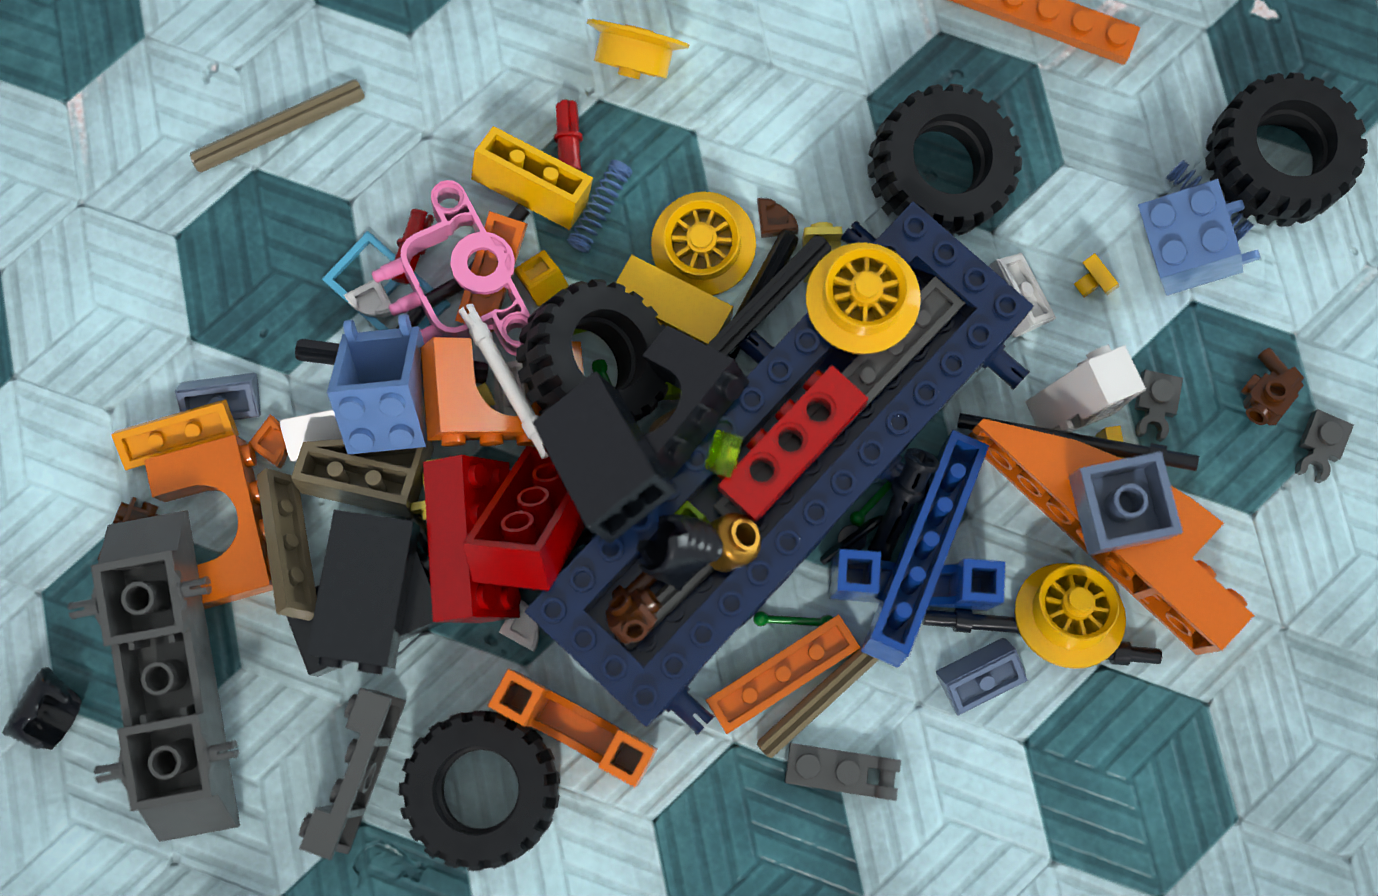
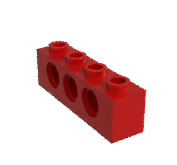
[718,365,869,523]

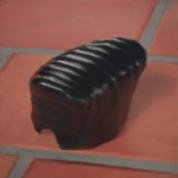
[636,514,724,591]
[2,667,82,750]

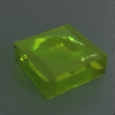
[704,429,743,478]

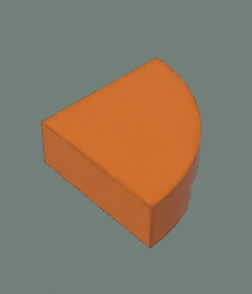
[249,414,288,469]

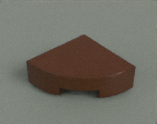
[757,198,799,238]

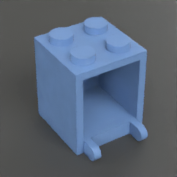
[1138,179,1261,296]
[327,314,427,455]

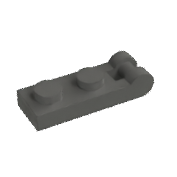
[784,743,902,801]

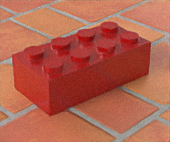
[463,446,586,591]
[423,455,521,623]

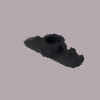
[820,515,883,565]

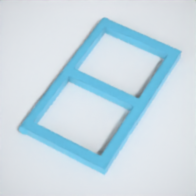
[322,231,451,330]

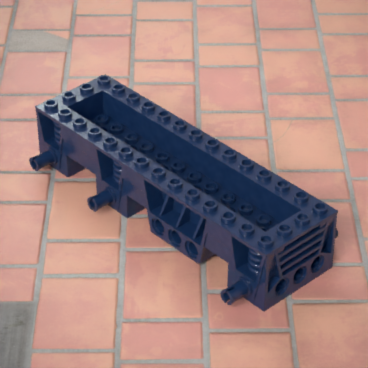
[524,202,1034,735]

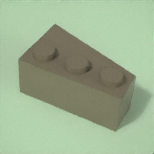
[291,439,434,519]

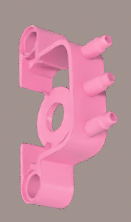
[372,180,530,356]

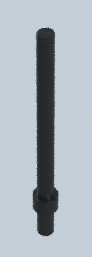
[957,413,1199,471]

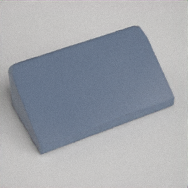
[175,373,261,420]
[936,638,1028,716]

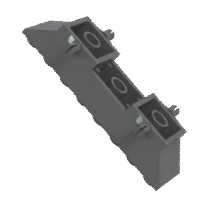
[68,510,240,842]

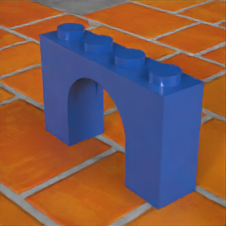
[829,549,1006,611]

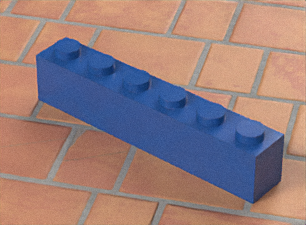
[860,430,989,668]

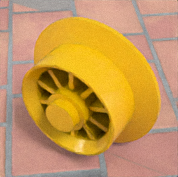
[587,19,690,80]
[651,192,756,295]
[806,243,920,354]
[1014,563,1126,669]

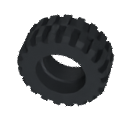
[1205,72,1368,227]
[867,84,1022,236]
[516,279,668,422]
[399,711,560,871]

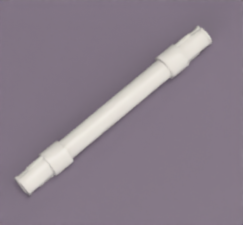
[458,304,549,459]

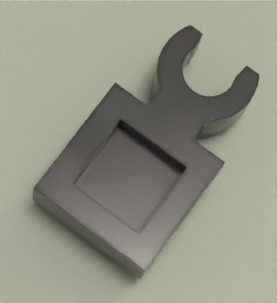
[1135,369,1183,442]
[1295,409,1354,483]

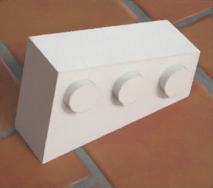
[1025,345,1146,432]

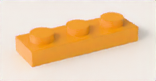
[111,399,239,470]

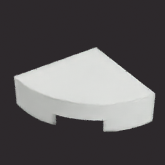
[344,279,392,317]
[499,600,539,652]

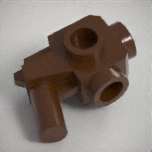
[1241,348,1304,425]
[605,571,662,644]

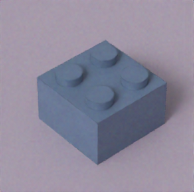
[1068,451,1183,556]

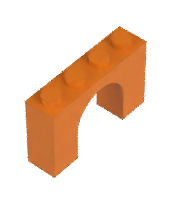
[420,337,584,447]
[144,435,273,609]
[488,669,658,787]

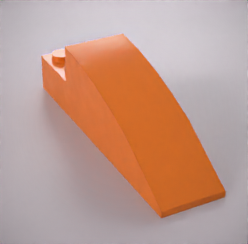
[968,419,1255,655]

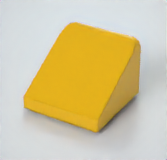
[514,250,569,306]

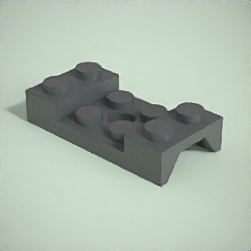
[299,688,406,860]

